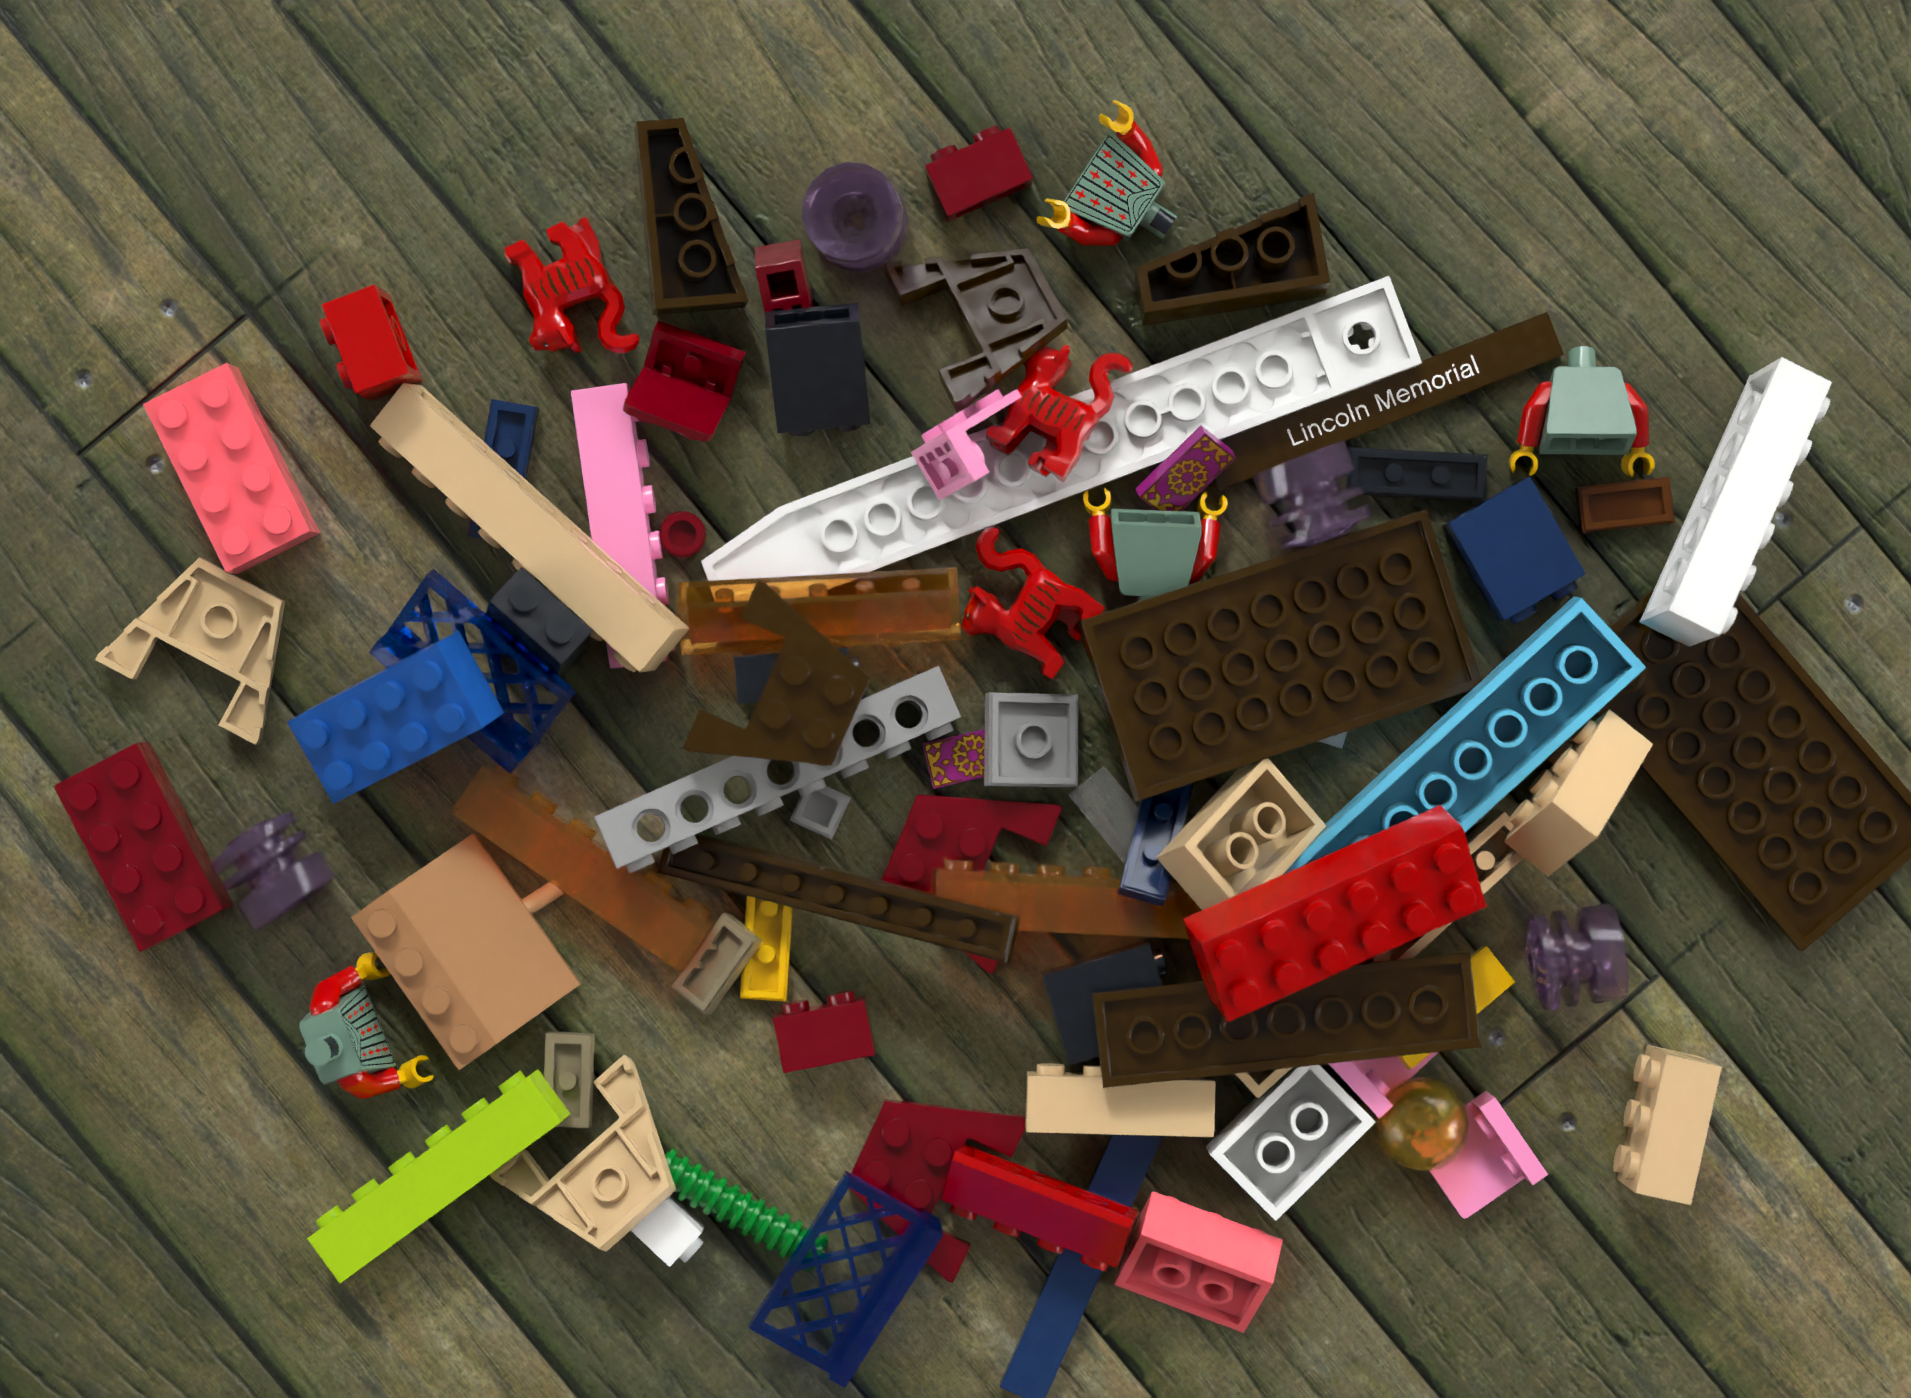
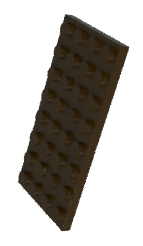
[1077,509,1482,801]
[1595,586,1911,952]

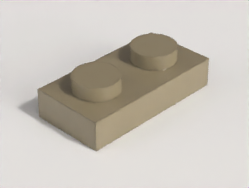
[544,1031,595,1128]

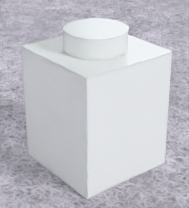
[631,1194,705,1267]

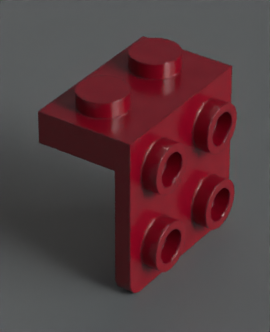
[623,321,746,442]

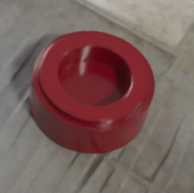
[659,511,707,558]

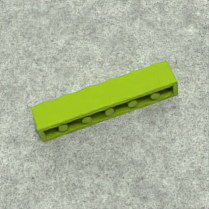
[307,1069,571,1283]

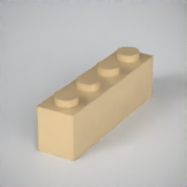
[1025,1063,1216,1137]

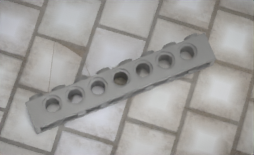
[594,666,961,873]

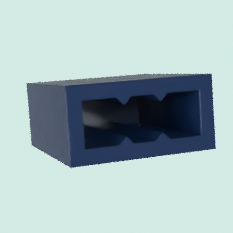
[1442,477,1586,624]

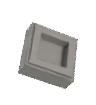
[790,786,851,840]

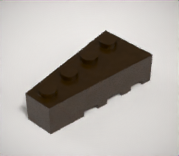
[634,118,749,315]
[1134,193,1330,326]

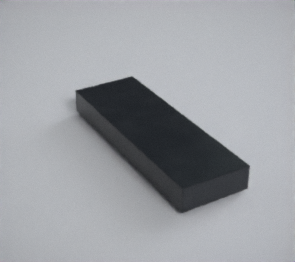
[1345,447,1488,502]

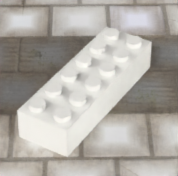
[1640,357,1832,647]

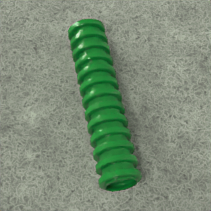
[665,1148,829,1273]

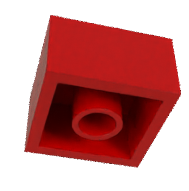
[320,284,423,401]

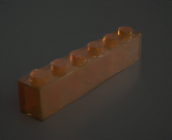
[677,567,961,655]
[450,764,715,972]
[931,859,1202,939]

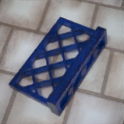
[369,569,577,774]
[749,1171,943,1388]

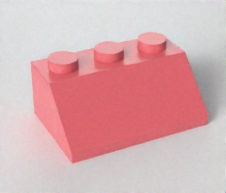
[1114,1191,1283,1333]

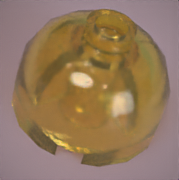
[1375,1077,1470,1171]

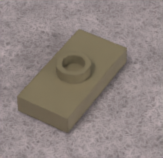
[671,913,763,1015]

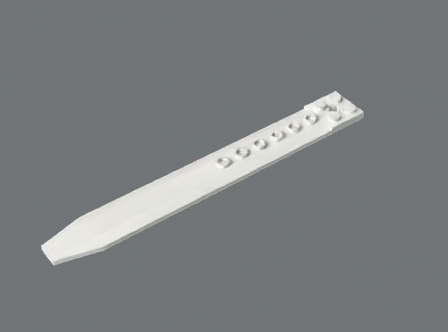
[701,276,1422,605]

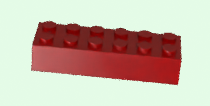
[1182,805,1487,1022]

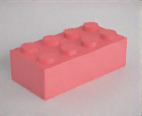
[143,363,320,574]

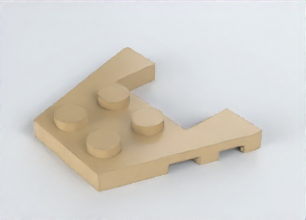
[95,557,285,745]
[489,1055,676,1252]

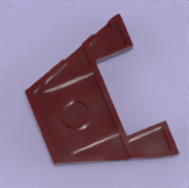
[882,794,1062,974]
[846,1099,1025,1283]

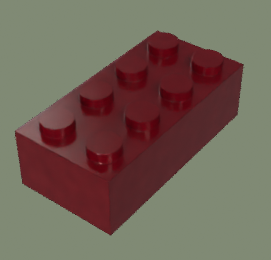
[53,742,234,952]

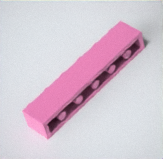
[571,383,676,669]

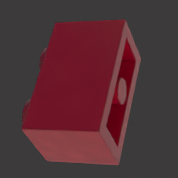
[925,126,1033,222]
[772,990,876,1073]

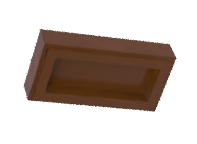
[1575,477,1675,534]

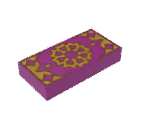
[1136,425,1236,511]
[923,729,985,789]

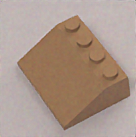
[351,833,581,1070]

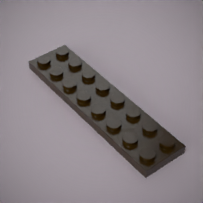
[1092,952,1481,1088]

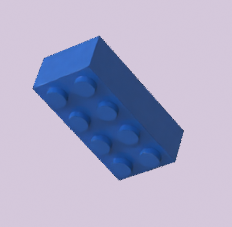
[287,630,504,804]

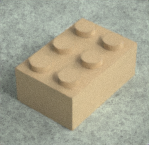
[1504,709,1653,877]
[1156,758,1326,910]
[1613,1045,1722,1205]

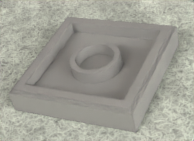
[984,692,1078,788]

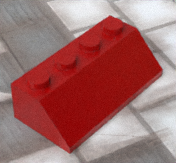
[941,1144,1139,1271]

